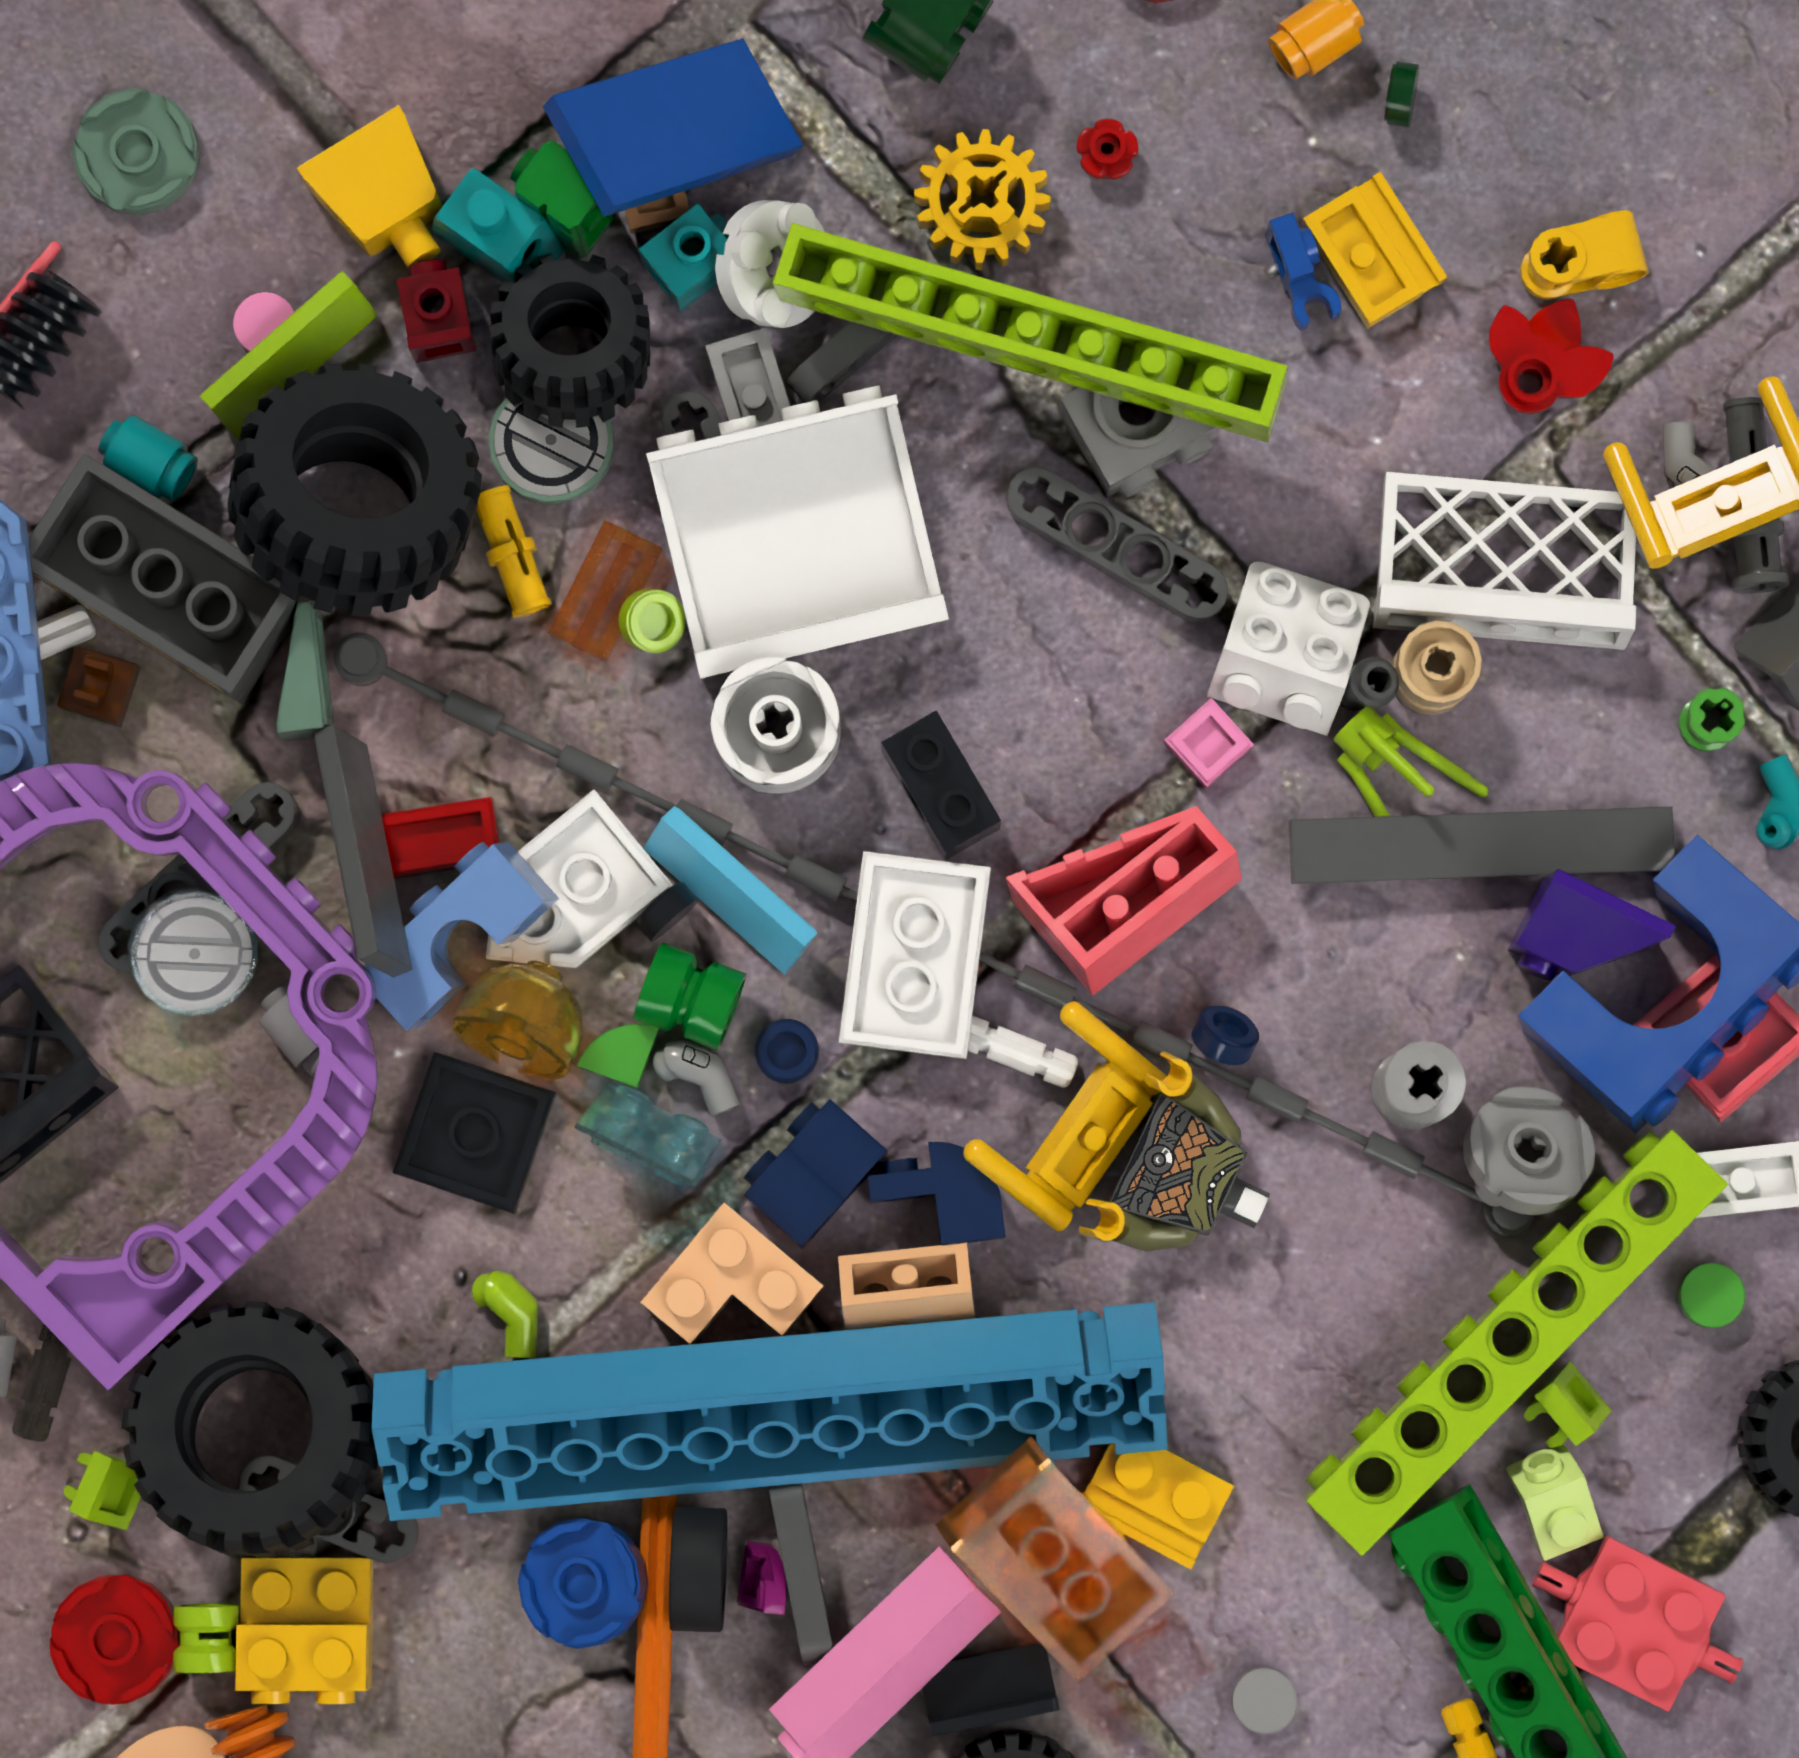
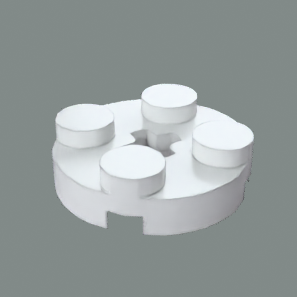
[715,200,825,328]

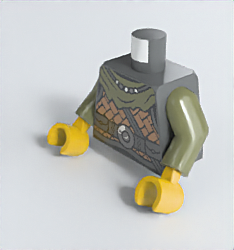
[1079,1051,1270,1252]

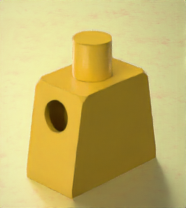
[297,105,442,268]

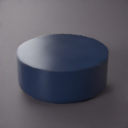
[1191,1006,1259,1065]
[755,1019,819,1084]

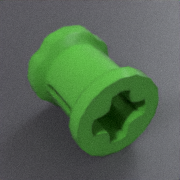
[1678,688,1745,752]

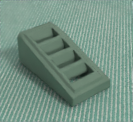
[276,601,334,741]

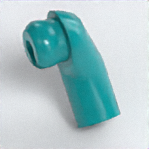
[1756,754,1799,850]

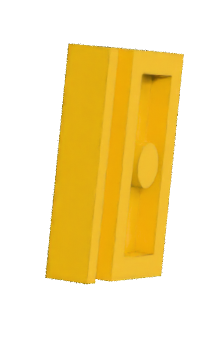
[1301,171,1447,329]
[1076,1443,1234,1569]

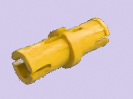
[476,485,552,618]

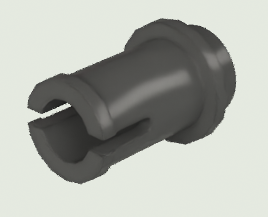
[1340,657,1399,711]

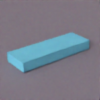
[643,806,817,975]

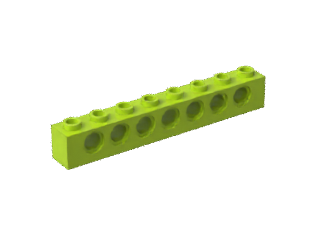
[773,223,1288,443]
[1304,1129,1729,1556]

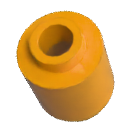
[1267,0,1365,80]

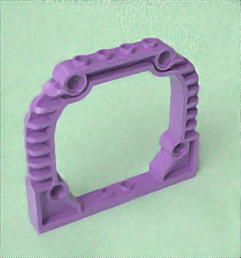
[0,763,378,1391]

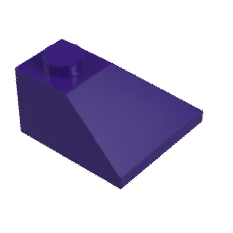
[1508,869,1676,981]

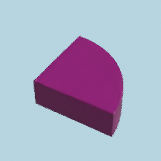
[737,1541,786,1615]

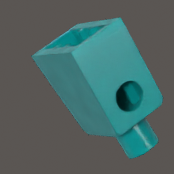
[431,168,565,283]

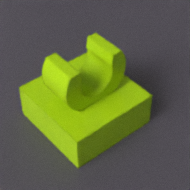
[1524,1360,1612,1448]
[63,1450,141,1530]

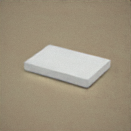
[839,851,991,1059]

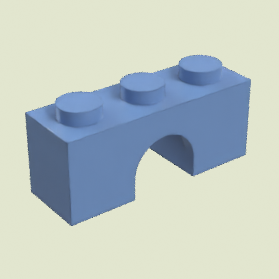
[364,842,560,1031]

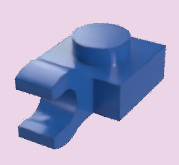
[1265,212,1341,331]

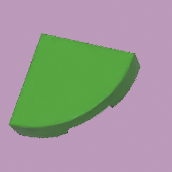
[577,1024,660,1089]

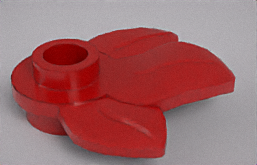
[1488,298,1614,414]

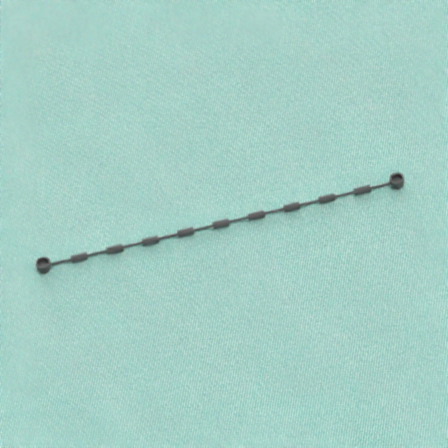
[334,633,1536,1237]

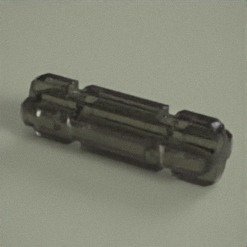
[12,1323,71,1442]

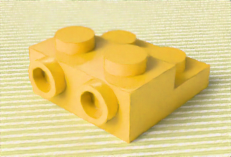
[235,1557,373,1704]

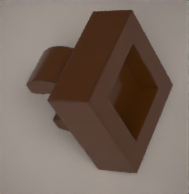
[57,646,141,727]

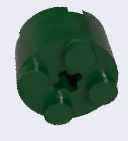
[862,0,994,84]

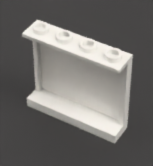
[646,385,949,679]

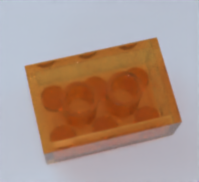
[935,1436,1175,1683]

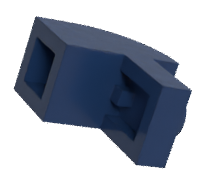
[867,1142,1006,1245]

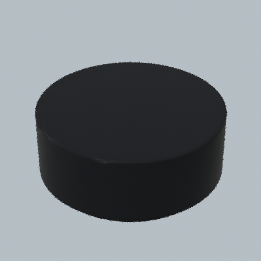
[636,883,699,942]

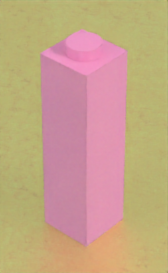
[769,1546,1001,1758]

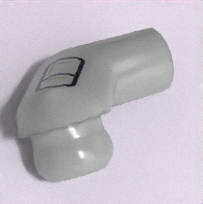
[1663,422,1716,488]
[653,1039,740,1117]

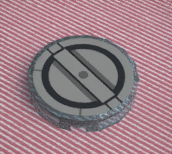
[127,886,258,1016]

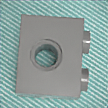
[1058,388,1219,497]

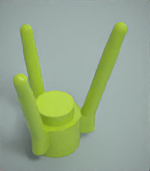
[1333,707,1489,817]

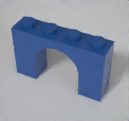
[1518,834,1799,1135]

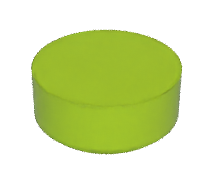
[618,589,686,653]

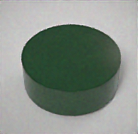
[1384,61,1419,127]

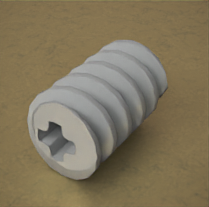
[1371,1041,1466,1130]

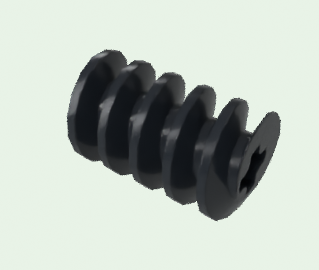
[0,270,102,410]

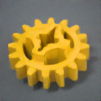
[914,129,1051,270]

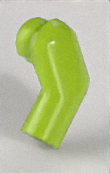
[471,1270,538,1358]

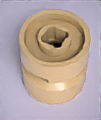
[1391,620,1482,715]

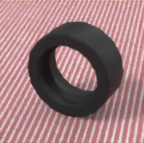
[669,1507,728,1632]

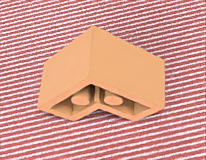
[640,1203,825,1344]

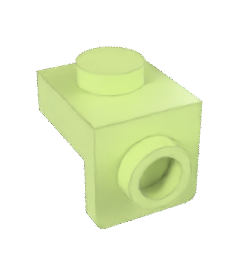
[1506,1445,1604,1561]

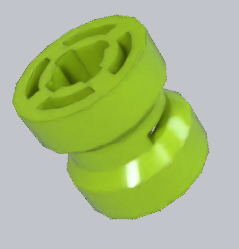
[173,1603,239,1673]

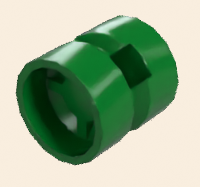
[633,942,747,1051]

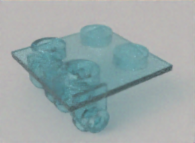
[574,1083,722,1188]

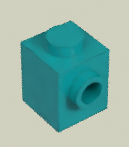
[638,203,729,312]

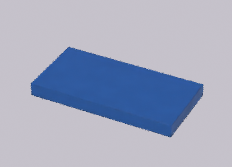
[543,38,803,217]

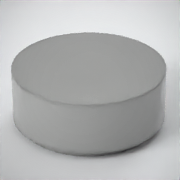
[1231,1667,1298,1734]

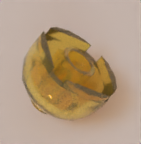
[452,960,584,1080]

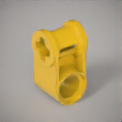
[1520,210,1649,300]

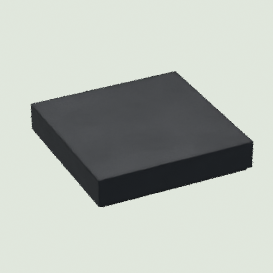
[393,1052,557,1214]

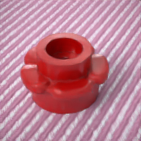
[1076,119,1138,180]

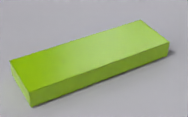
[200,271,378,439]

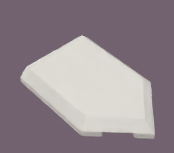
[486,790,673,968]

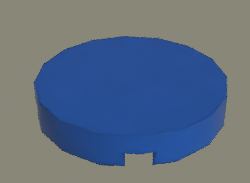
[518,1517,648,1649]

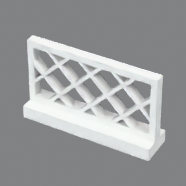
[1373,472,1636,650]

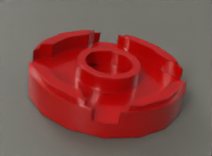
[50,1574,180,1705]

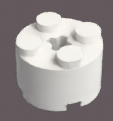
[710,657,841,794]

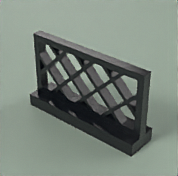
[0,965,119,1184]

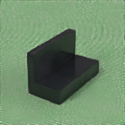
[922,1640,1060,1736]

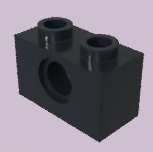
[881,710,1001,861]

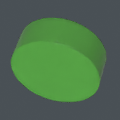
[1677,1263,1745,1328]

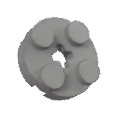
[1463,1087,1595,1215]

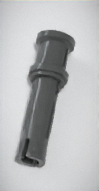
[1723,397,1790,594]

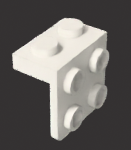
[1207,562,1370,736]

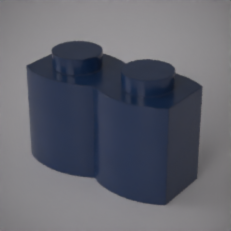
[744,1099,888,1249]

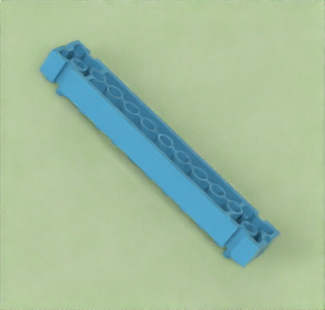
[372,1302,1168,1521]

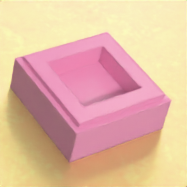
[1163,698,1254,789]

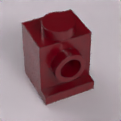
[396,260,477,363]

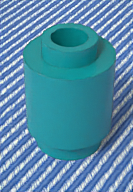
[98,415,198,501]

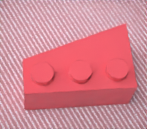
[1005,806,1242,996]

